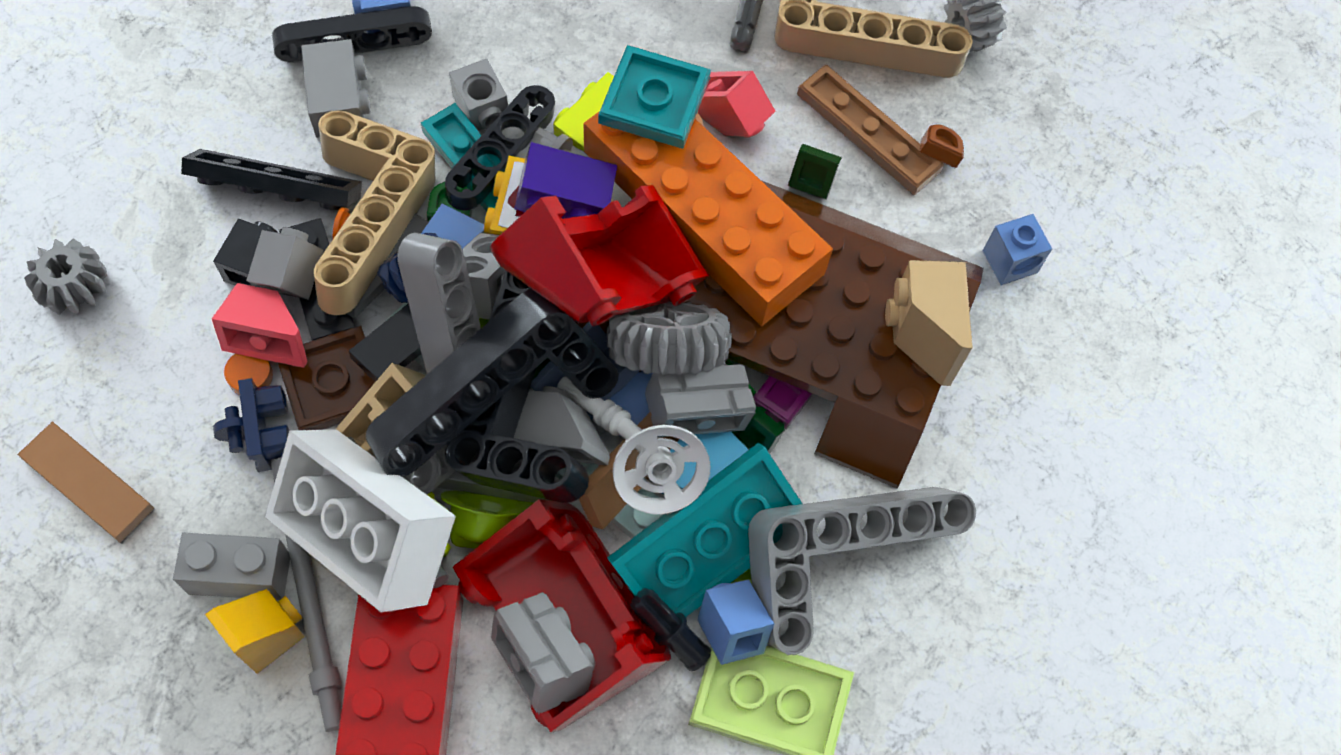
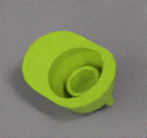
[440,490,551,549]

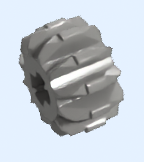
[944,0,1006,52]
[24,238,108,315]

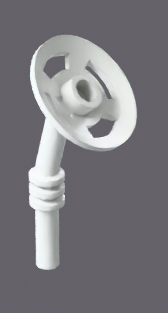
[557,376,710,514]

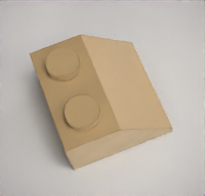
[885,260,972,386]

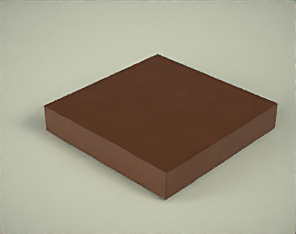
[278,325,375,430]

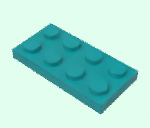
[607,443,803,617]

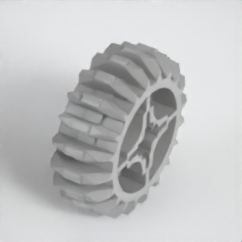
[606,302,732,376]

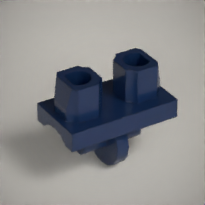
[213,378,290,472]

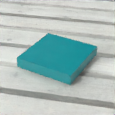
[598,45,711,149]

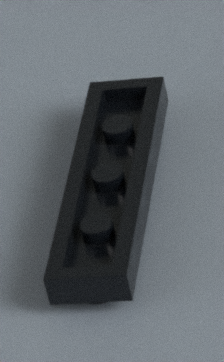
[181,149,362,211]

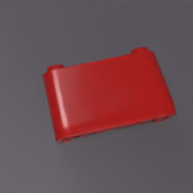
[490,185,708,326]
[452,499,671,733]

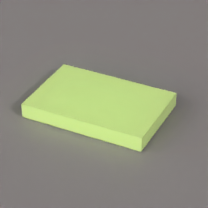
[688,645,854,755]

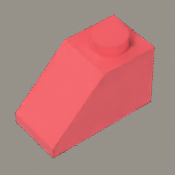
[697,71,776,138]
[212,283,308,368]

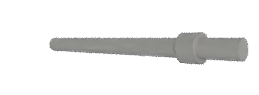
[271,458,342,732]

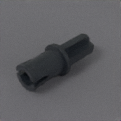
[630,588,711,671]

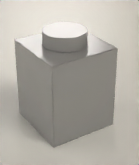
[246,227,324,300]

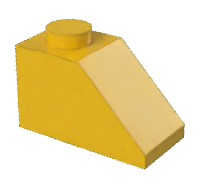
[205,589,305,674]

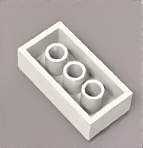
[265,429,456,612]

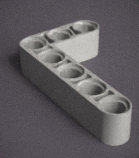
[397,232,495,494]
[748,487,976,655]

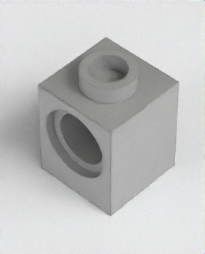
[449,58,508,131]

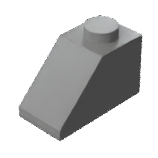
[514,386,610,465]

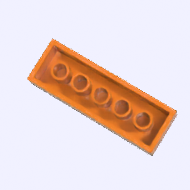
[583,111,833,327]

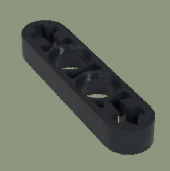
[272,6,432,62]
[445,85,555,211]

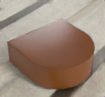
[920,124,964,168]

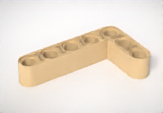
[774,0,973,78]
[314,111,435,315]

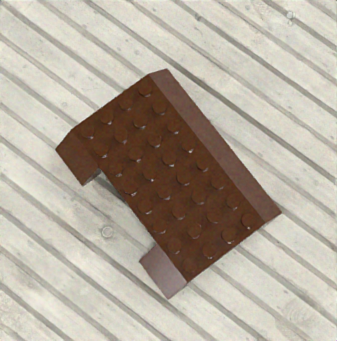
[579,180,984,489]

